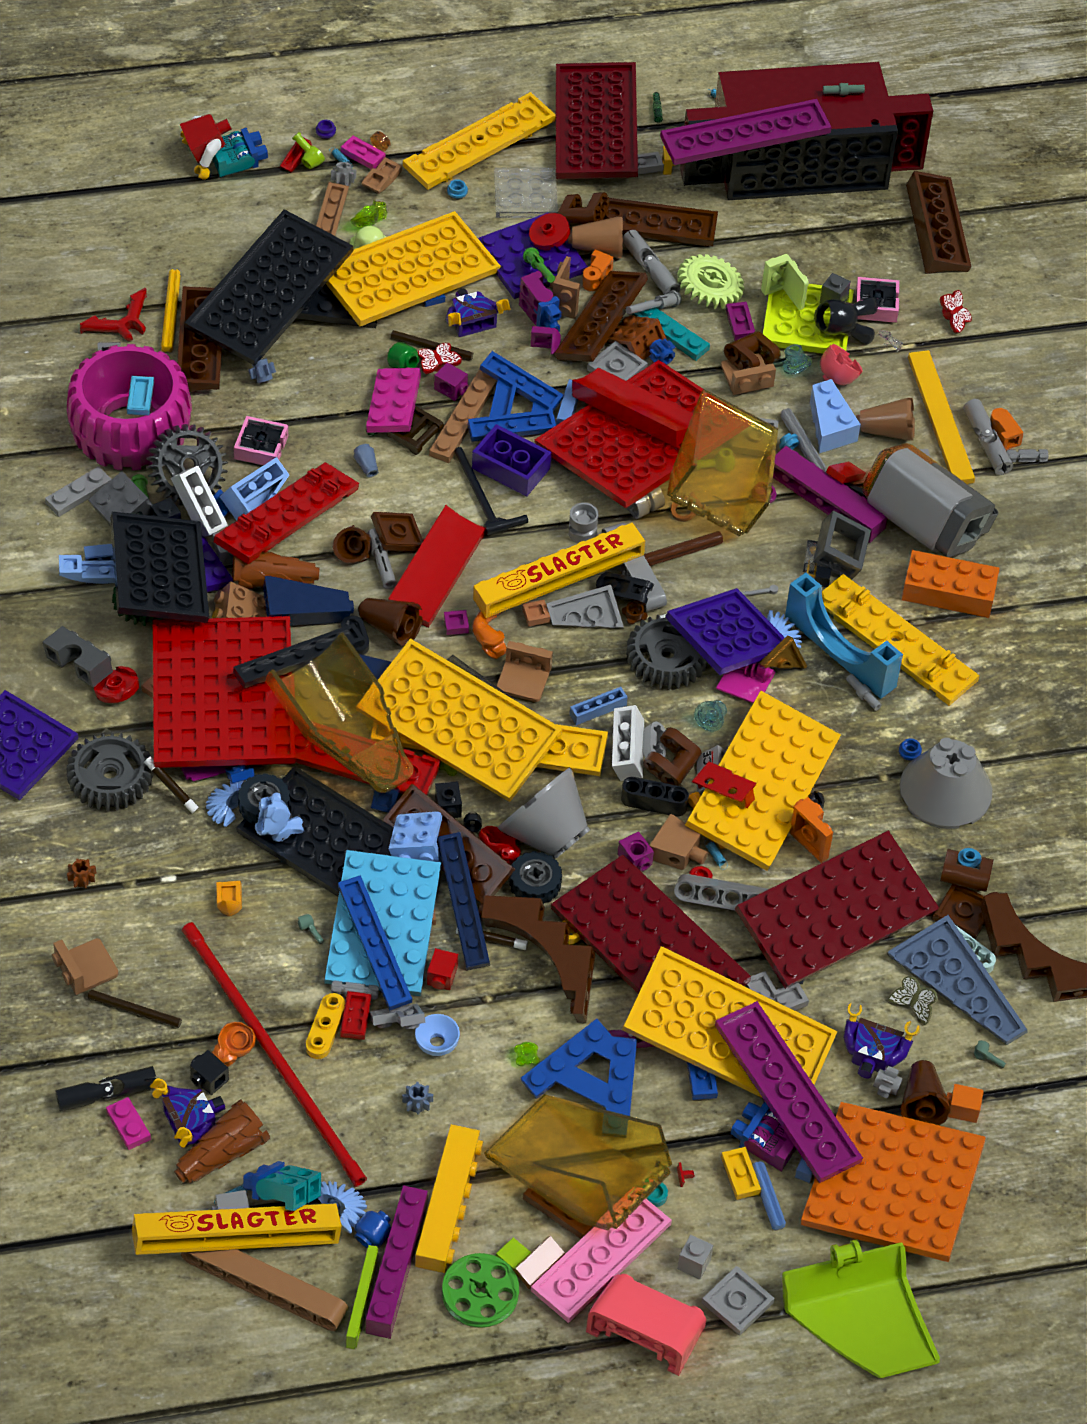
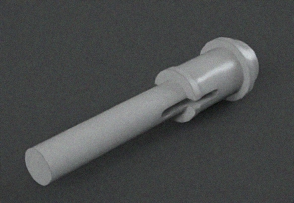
[626,290,682,315]

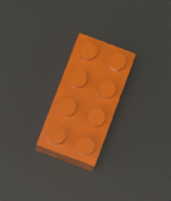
[902,550,1000,618]

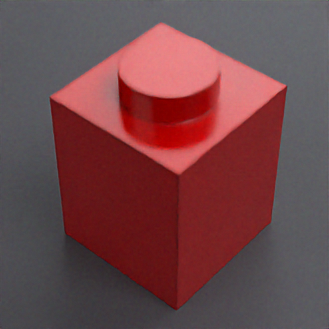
[427,948,459,990]

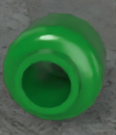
[387,342,419,369]

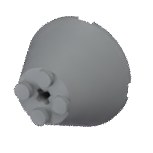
[900,738,992,829]
[497,767,591,859]

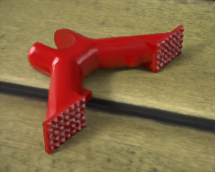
[80,287,147,341]

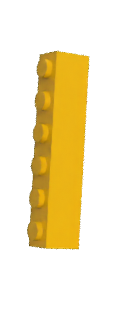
[415,1124,483,1273]

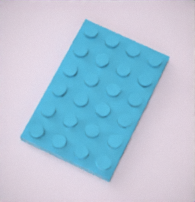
[325,850,441,996]

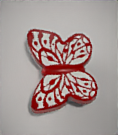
[939,290,972,333]
[418,343,462,374]

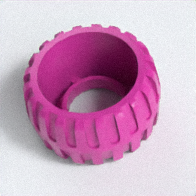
[67,344,192,471]

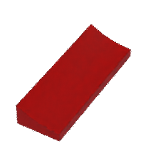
[572,367,702,447]
[388,505,486,628]

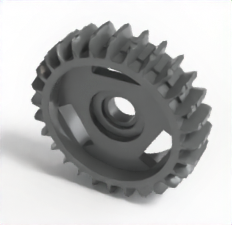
[146,424,228,505]
[626,615,708,690]
[66,732,154,811]

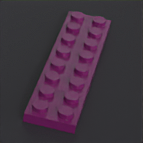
[660,99,831,165]
[715,1001,863,1183]

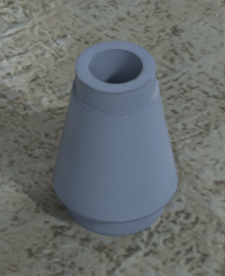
[354,444,379,478]

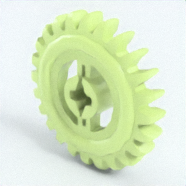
[677,254,744,309]

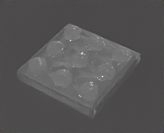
[494,168,558,218]

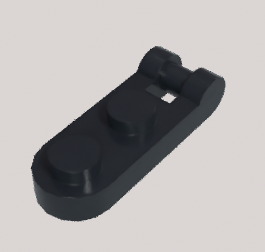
[596,572,654,606]

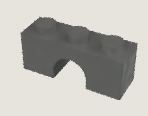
[42,626,113,687]

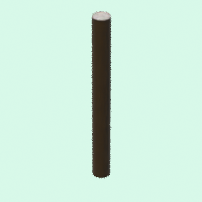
[391,330,474,360]
[88,990,182,1028]

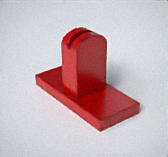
[677,1162,695,1187]

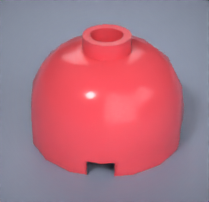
[820,344,863,385]

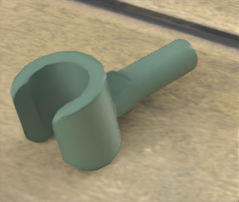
[298,914,324,944]
[974,1040,1006,1068]

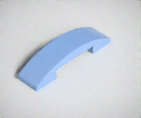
[59,555,115,584]

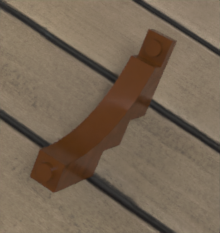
[980,892,1087,1002]
[479,895,595,1023]

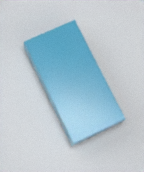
[127,376,154,415]

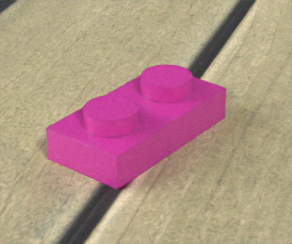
[341,135,386,169]
[106,1097,151,1150]

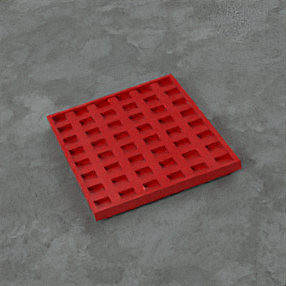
[153,616,296,768]

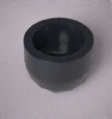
[808,791,825,809]
[463,813,482,833]

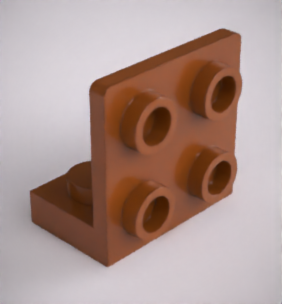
[607,315,667,360]

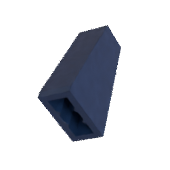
[263,576,354,625]

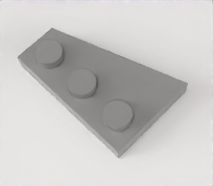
[546,585,624,629]

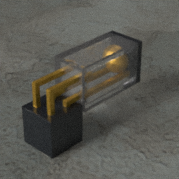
[803,540,831,588]

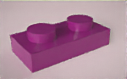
[725,302,755,340]

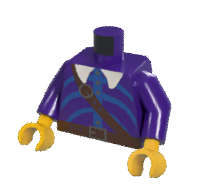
[445,288,511,337]
[843,1003,920,1079]
[150,1078,226,1148]

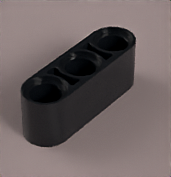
[621,777,689,817]

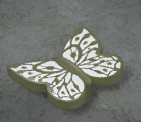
[888,976,938,1025]

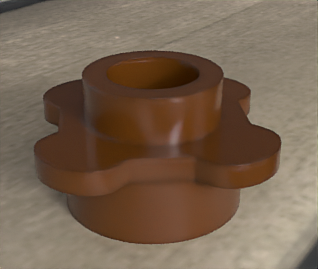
[622,602,648,625]

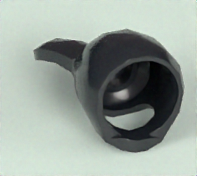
[814,298,878,344]

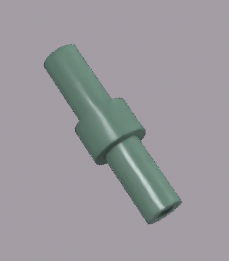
[823,83,865,96]

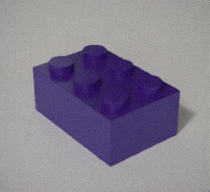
[472,424,551,497]

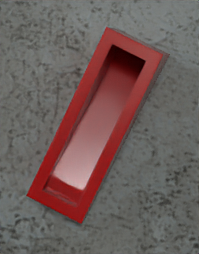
[280,137,312,172]

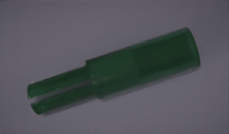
[653,92,663,123]

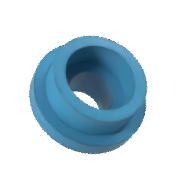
[447,179,468,199]
[779,433,800,450]
[957,848,981,868]

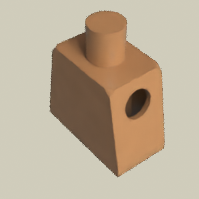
[649,814,708,870]

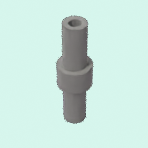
[846,674,882,711]

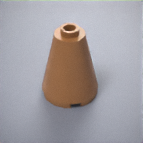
[568,217,623,258]
[856,398,915,441]

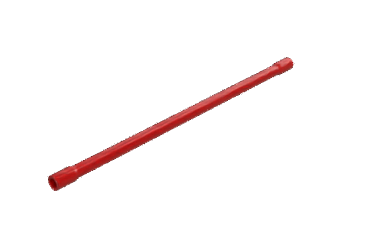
[182,922,367,1187]

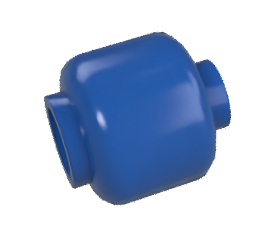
[355,1210,391,1248]

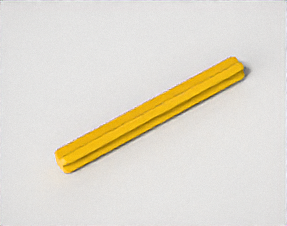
[161,269,181,352]

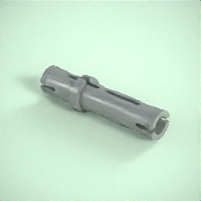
[367,528,397,589]

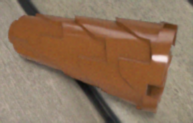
[232,551,320,589]
[174,1099,270,1184]

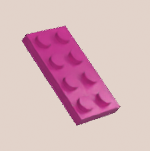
[366,368,421,433]

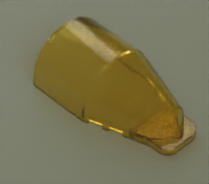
[265,632,413,793]

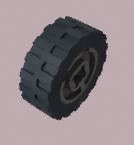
[238,773,290,824]
[509,851,562,904]

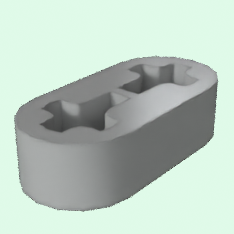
[642,721,666,758]

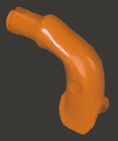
[472,611,506,659]

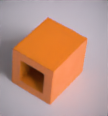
[947,1084,984,1123]

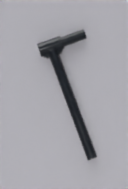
[454,447,529,536]

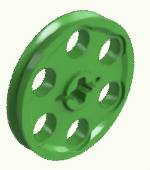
[442,1253,519,1327]

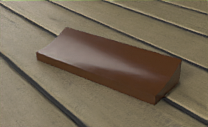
[906,171,972,274]
[177,286,222,392]

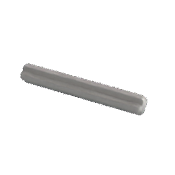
[780,408,826,472]

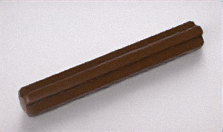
[644,531,723,566]

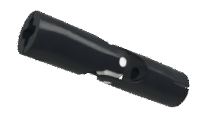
[55,1066,157,1112]

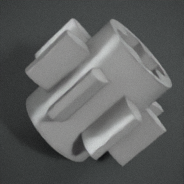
[331,162,356,186]
[873,1066,903,1099]

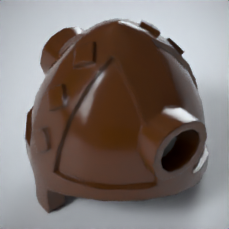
[333,525,371,563]

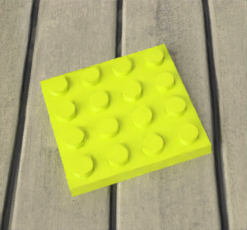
[763,284,854,354]

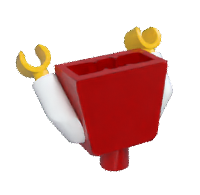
[180,114,232,180]

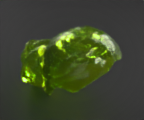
[350,200,388,229]

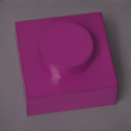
[444,610,469,635]

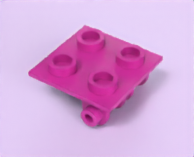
[716,662,776,703]

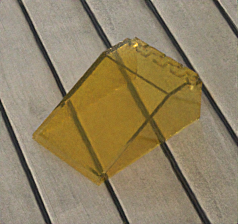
[667,389,778,537]
[484,1094,672,1231]

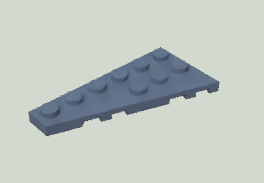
[887,915,1028,1045]

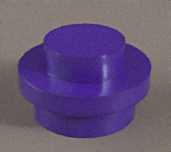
[316,120,336,138]

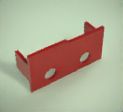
[692,761,756,808]

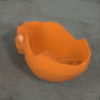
[211,1022,256,1067]

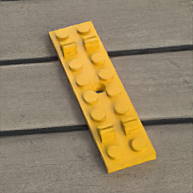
[403,92,556,190]
[822,574,980,706]

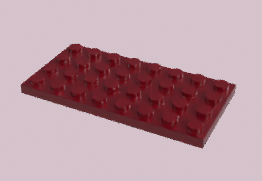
[556,62,638,179]
[735,830,939,989]
[551,855,751,994]

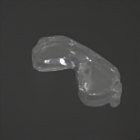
[877,330,903,352]

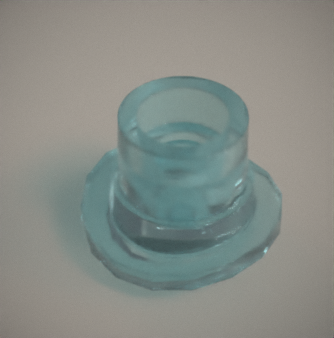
[783,344,812,375]
[694,700,727,732]

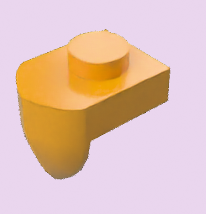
[216,881,242,916]

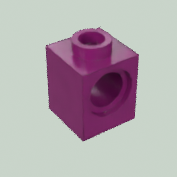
[434,362,469,401]
[617,831,654,871]

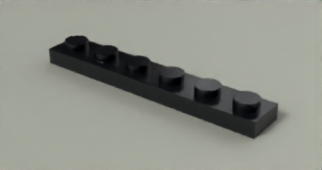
[233,623,365,689]

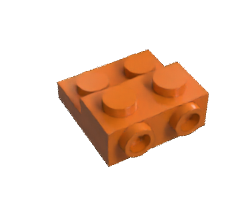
[790,797,833,863]

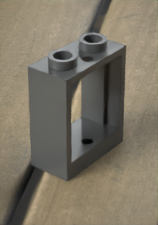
[813,511,871,580]

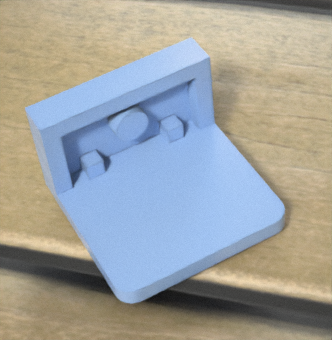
[388,812,442,864]

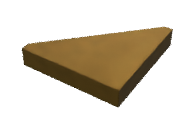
[759,635,807,669]

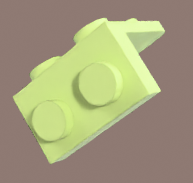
[761,254,809,310]

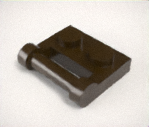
[387,406,444,455]

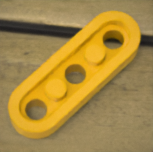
[306,993,345,1059]

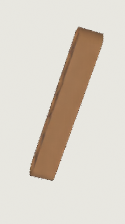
[181,1249,349,1331]

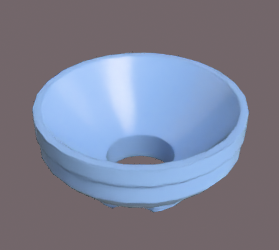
[415,1014,460,1056]

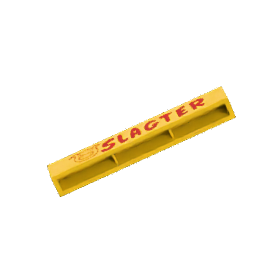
[473,522,645,618]
[132,1203,342,1255]

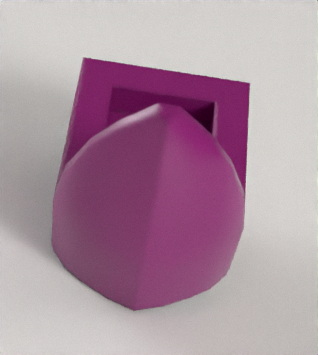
[530,326,561,355]

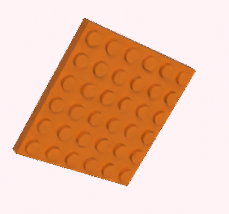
[801,1102,986,1262]

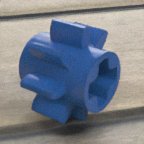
[649,338,675,365]

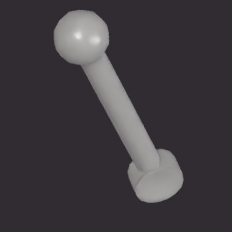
[741,585,778,596]

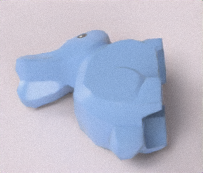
[255,793,304,842]

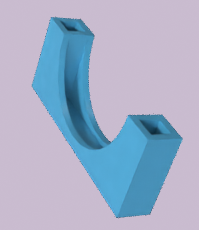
[785,573,903,699]

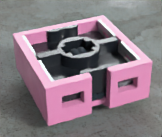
[855,277,899,323]
[234,416,289,465]

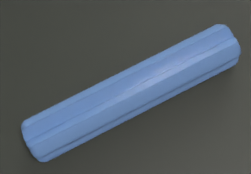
[752,1161,786,1230]

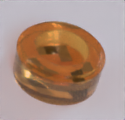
[370,131,391,152]

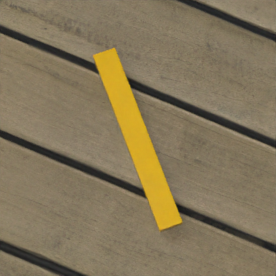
[908,350,975,484]

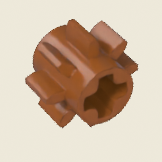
[67,858,96,888]

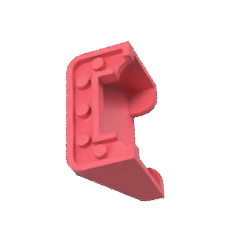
[586,1274,706,1376]

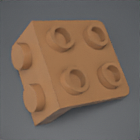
[550,256,580,319]
[721,354,776,395]
[212,581,267,618]
[496,641,553,702]
[52,938,119,995]

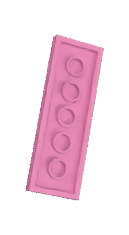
[531,1189,672,1323]

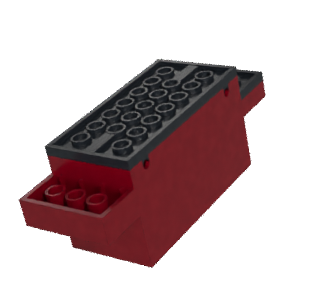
[680,62,934,201]

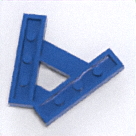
[467,351,564,442]
[521,1018,637,1136]

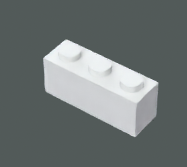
[171,466,228,537]
[612,705,644,781]

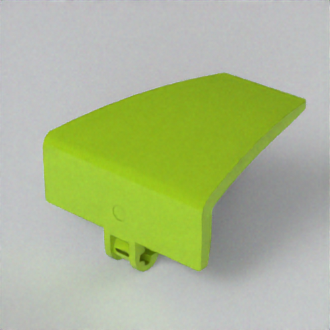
[782,1239,940,1379]

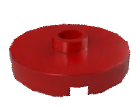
[529,213,570,250]
[94,666,139,704]

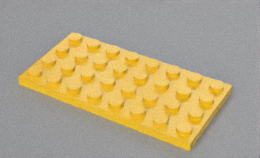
[326,211,501,326]
[357,638,563,802]
[685,691,841,871]
[622,946,838,1098]

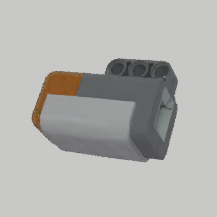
[862,443,998,557]

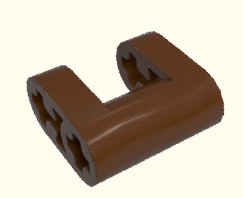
[558,192,609,227]
[724,331,781,370]
[643,727,702,786]
[940,849,994,892]

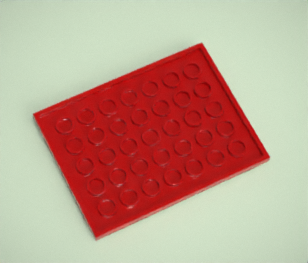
[534,360,750,508]

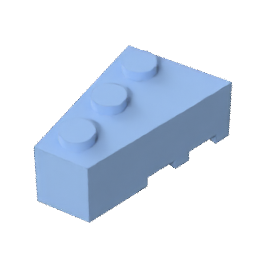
[810,379,861,453]
[220,457,289,521]

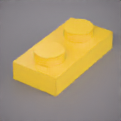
[721,1147,761,1200]

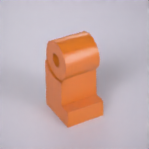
[582,249,614,291]
[990,408,1024,450]

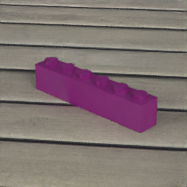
[767,446,888,543]
[366,1185,428,1339]

